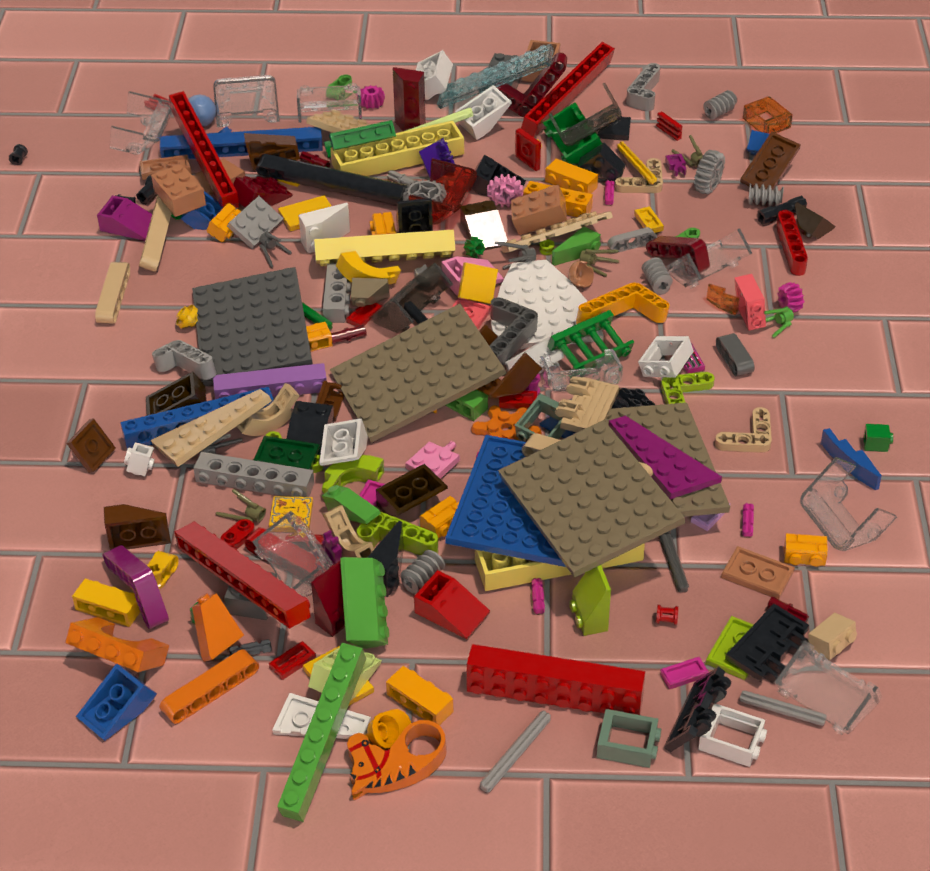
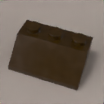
[376,464,448,516]

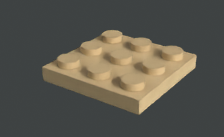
[306,110,371,133]

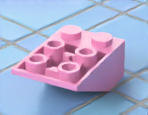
[441,256,504,297]

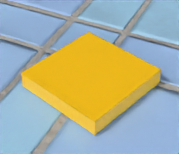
[458,262,498,304]

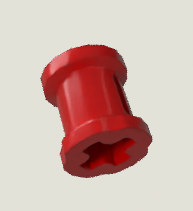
[656,604,679,625]

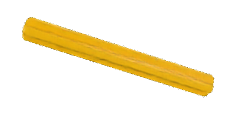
[617,141,657,185]

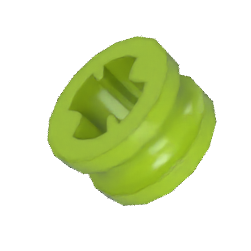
[539,239,555,255]

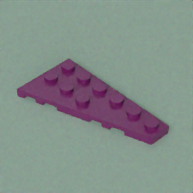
[608,415,722,499]

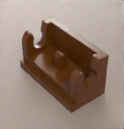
[316,380,344,422]

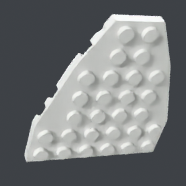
[491,260,604,349]

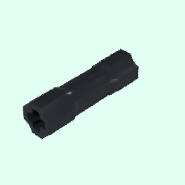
[757,195,807,225]

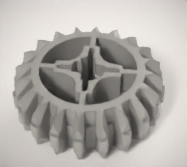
[694,150,725,194]
[403,179,447,215]

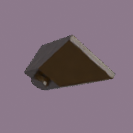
[795,202,835,239]

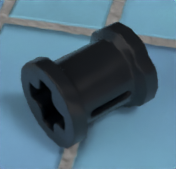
[9,144,28,165]

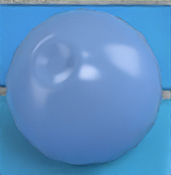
[188,94,216,127]

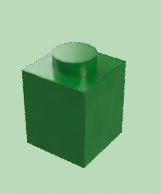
[863,424,893,452]

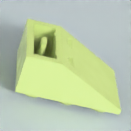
[308,644,382,701]

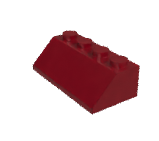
[392,67,426,131]

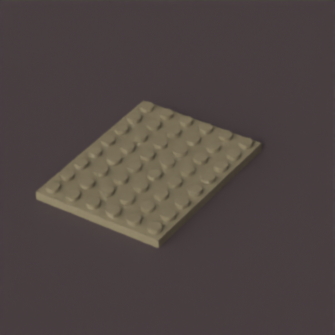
[330,304,506,443]
[605,403,730,517]
[498,420,685,578]

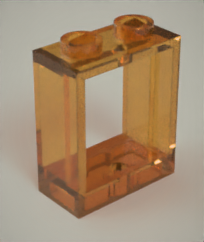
[743,96,793,134]

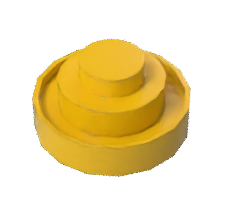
[176,304,198,329]

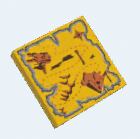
[269,496,313,531]

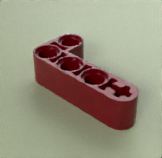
[646,236,710,276]

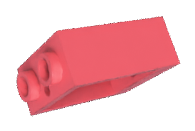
[735,274,766,331]

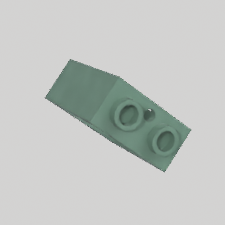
[515,393,566,442]
[597,709,662,768]

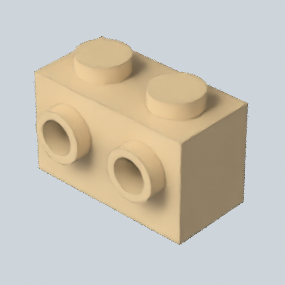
[808,612,857,660]

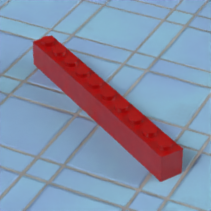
[521,42,615,138]
[169,91,239,209]
[174,521,311,629]

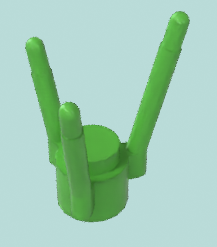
[764,306,794,338]

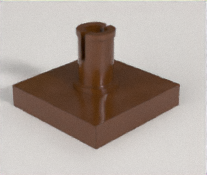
[66,418,116,473]

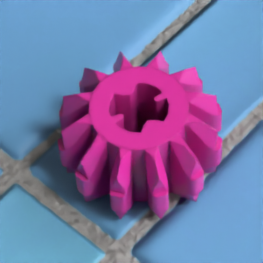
[358,85,385,109]
[777,282,805,313]

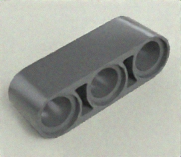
[716,333,755,376]

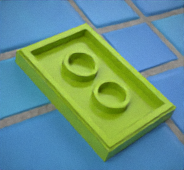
[705,616,754,680]

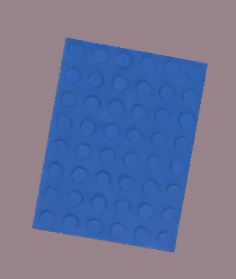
[445,435,566,567]

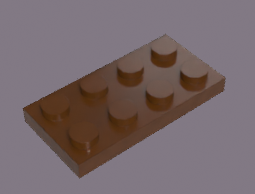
[740,131,801,190]

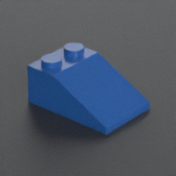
[76,664,157,741]

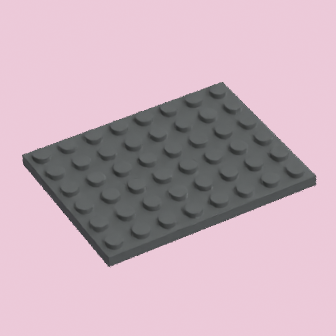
[192,267,313,387]

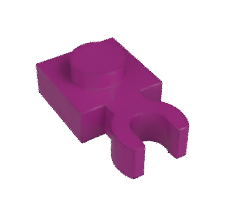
[665,153,686,177]
[322,530,342,564]

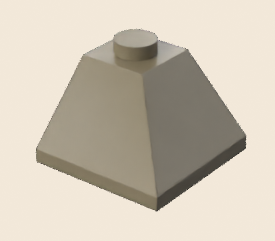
[351,278,390,307]

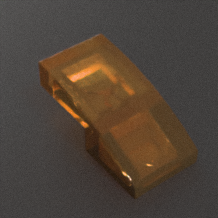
[707,283,740,315]

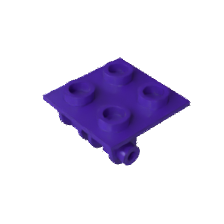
[419,138,457,182]

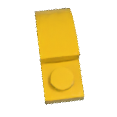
[336,251,401,284]

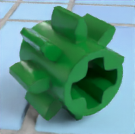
[463,236,485,258]

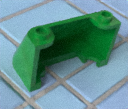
[543,102,602,165]

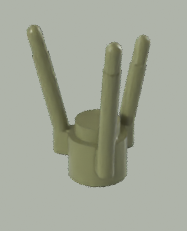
[671,135,703,168]
[580,249,619,277]
[215,489,266,523]

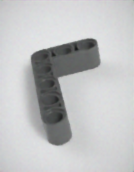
[490,297,538,366]

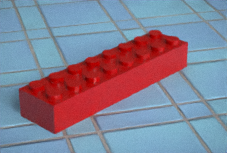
[466,644,646,715]

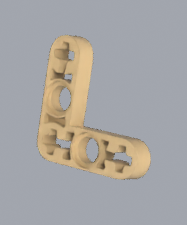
[615,158,663,193]
[715,407,772,452]

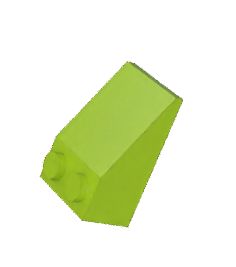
[569,565,611,636]

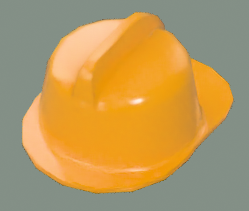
[365,709,411,748]

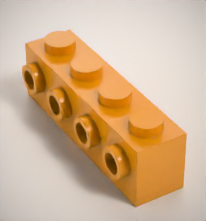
[523,181,593,217]

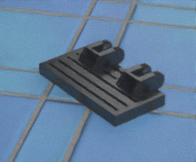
[725,604,810,683]
[664,666,732,752]

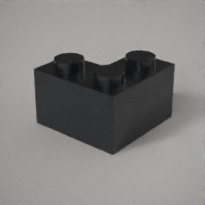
[577,142,626,181]

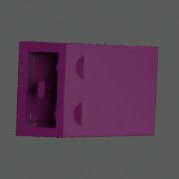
[97,195,152,241]

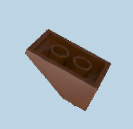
[104,504,171,550]

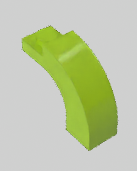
[322,455,384,494]

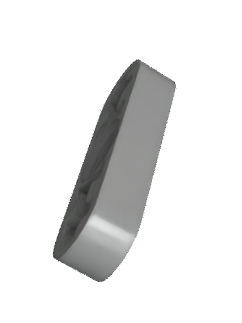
[607,227,656,253]

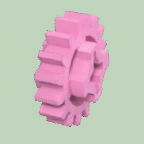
[487,174,523,208]

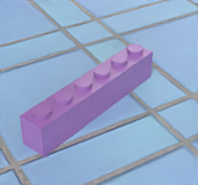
[213,363,327,399]

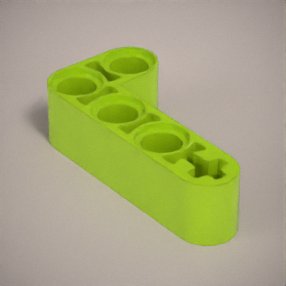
[357,512,438,556]

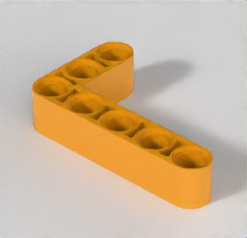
[576,282,670,324]

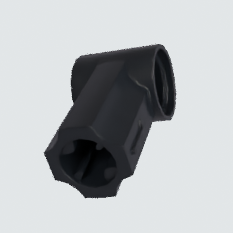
[136,175,156,205]

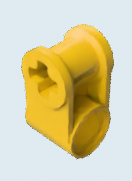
[147,550,179,589]

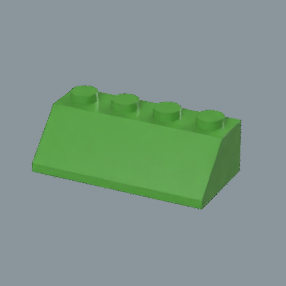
[340,557,390,649]

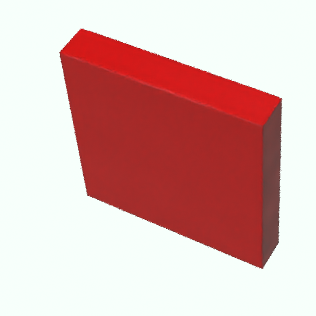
[515,128,541,171]

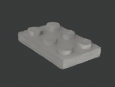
[227,196,284,249]

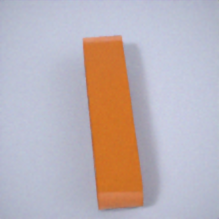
[159,649,259,724]

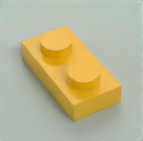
[634,206,664,233]

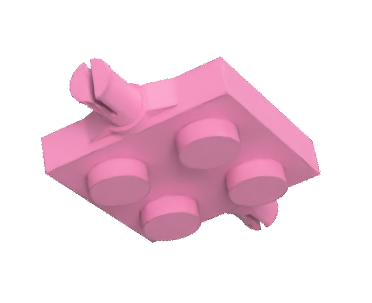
[405,441,460,479]

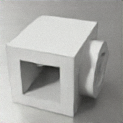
[124,442,155,476]

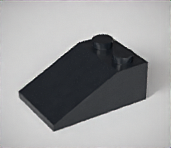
[396,198,433,233]
[286,401,334,455]
[367,521,404,597]

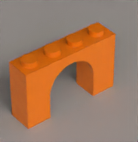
[65,617,169,672]

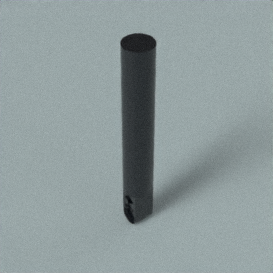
[255,154,407,206]

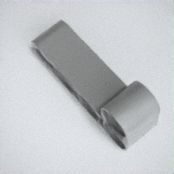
[626,63,660,111]
[152,340,217,380]

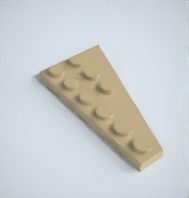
[501,211,613,253]
[150,389,272,467]

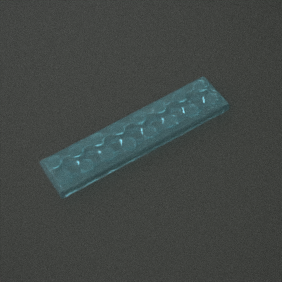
[437,44,554,109]

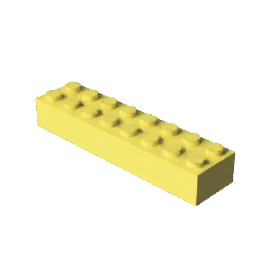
[331,121,464,176]
[314,230,455,266]
[475,543,645,591]

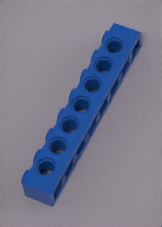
[120,386,274,450]

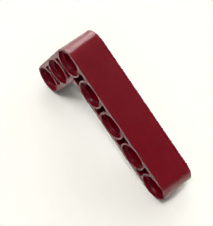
[493,53,568,117]

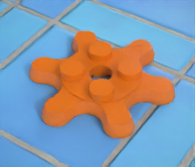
[471,405,542,441]

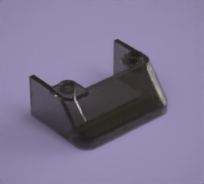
[548,83,622,148]
[370,263,453,333]

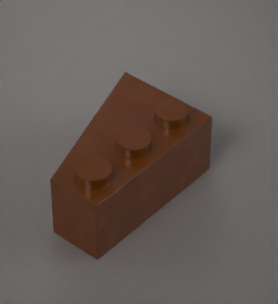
[244,133,300,170]

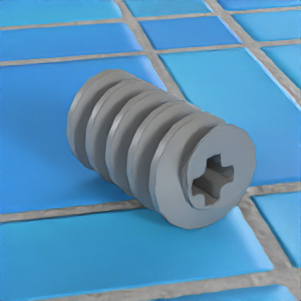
[703,90,737,120]
[748,183,784,207]
[641,257,673,295]
[400,550,445,594]

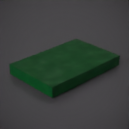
[253,435,320,470]

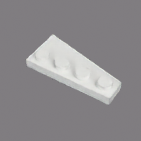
[272,693,371,739]

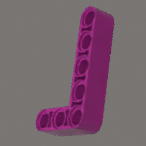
[102,545,169,629]

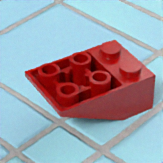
[414,570,490,639]

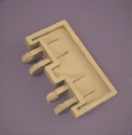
[555,376,619,432]

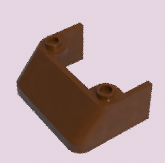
[478,324,543,398]

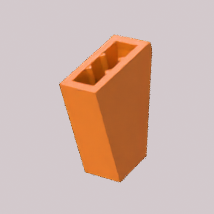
[192,593,244,661]

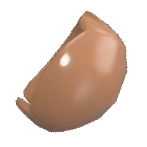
[568,261,594,288]

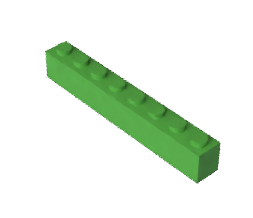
[277,643,366,822]

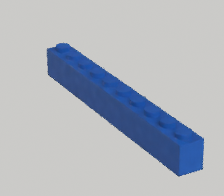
[160,127,323,159]

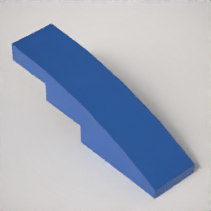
[821,428,882,490]

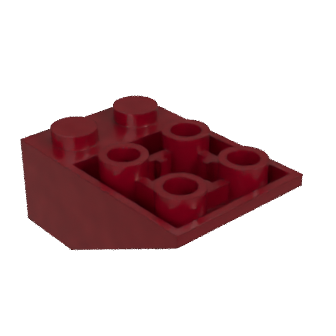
[233,176,293,208]
[311,560,345,637]

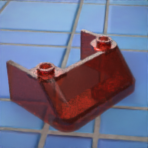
[409,158,477,225]

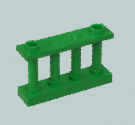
[324,120,396,158]
[547,310,634,378]

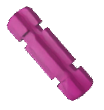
[605,180,614,205]
[742,503,754,537]
[531,578,545,614]

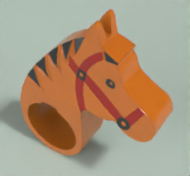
[347,720,447,800]

